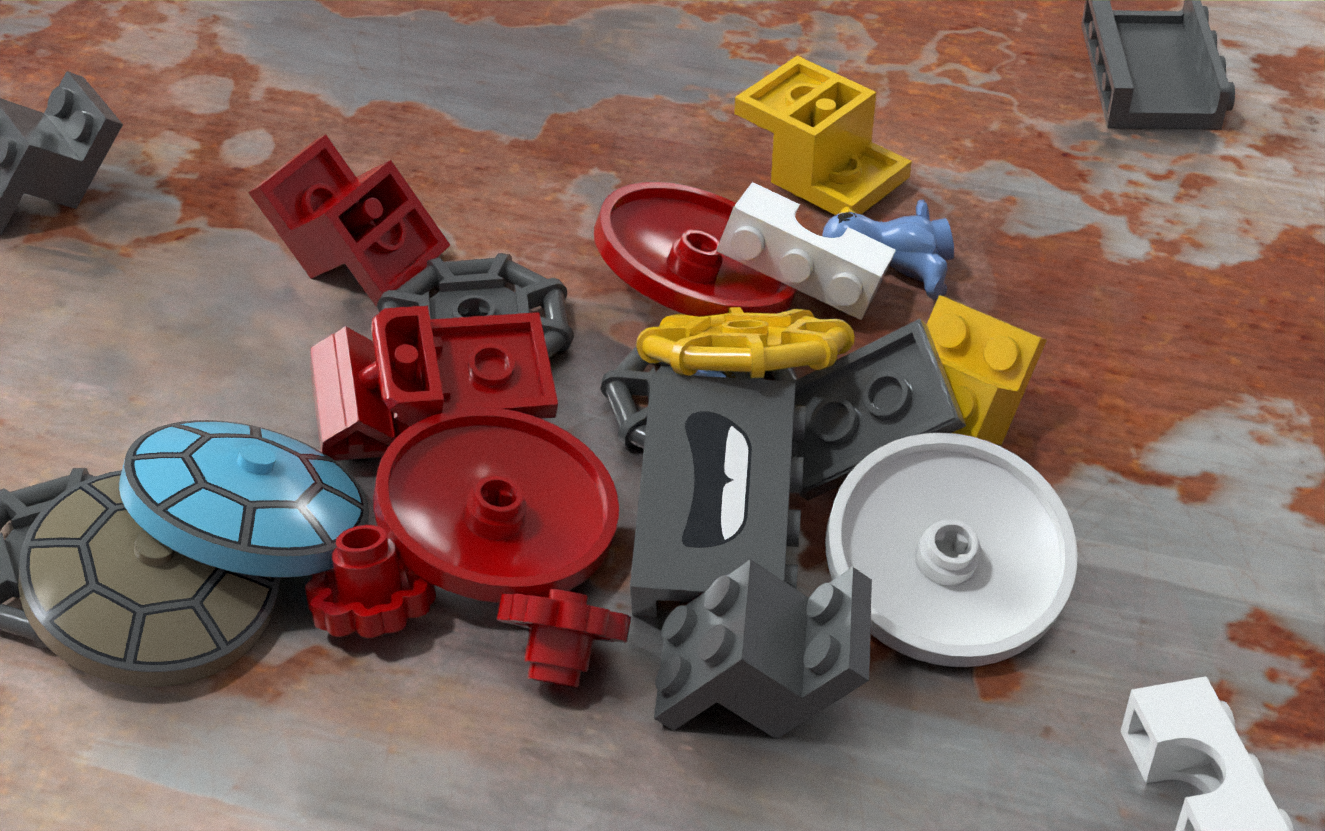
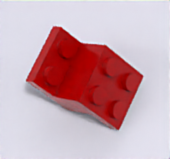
[248,134,451,306]

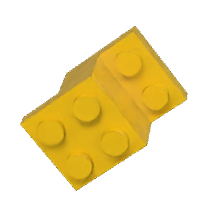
[734,56,912,215]
[927,295,1047,445]

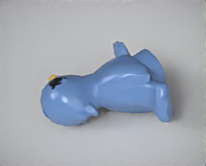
[822,199,954,300]

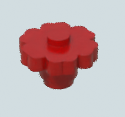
[305,525,436,638]
[497,589,631,687]

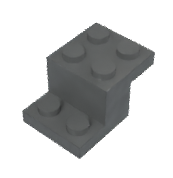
[0,71,123,236]
[654,559,872,739]

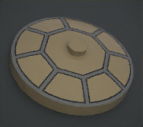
[19,470,280,687]

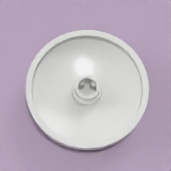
[826,433,1078,667]

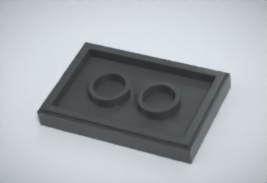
[791,319,966,501]

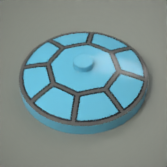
[119,420,369,577]

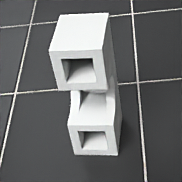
[716,182,896,320]
[1120,676,1294,831]

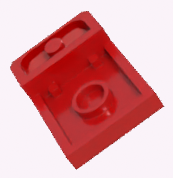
[310,305,558,461]

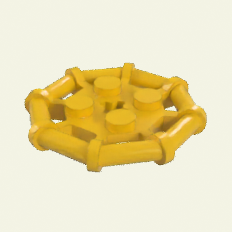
[636,307,855,378]

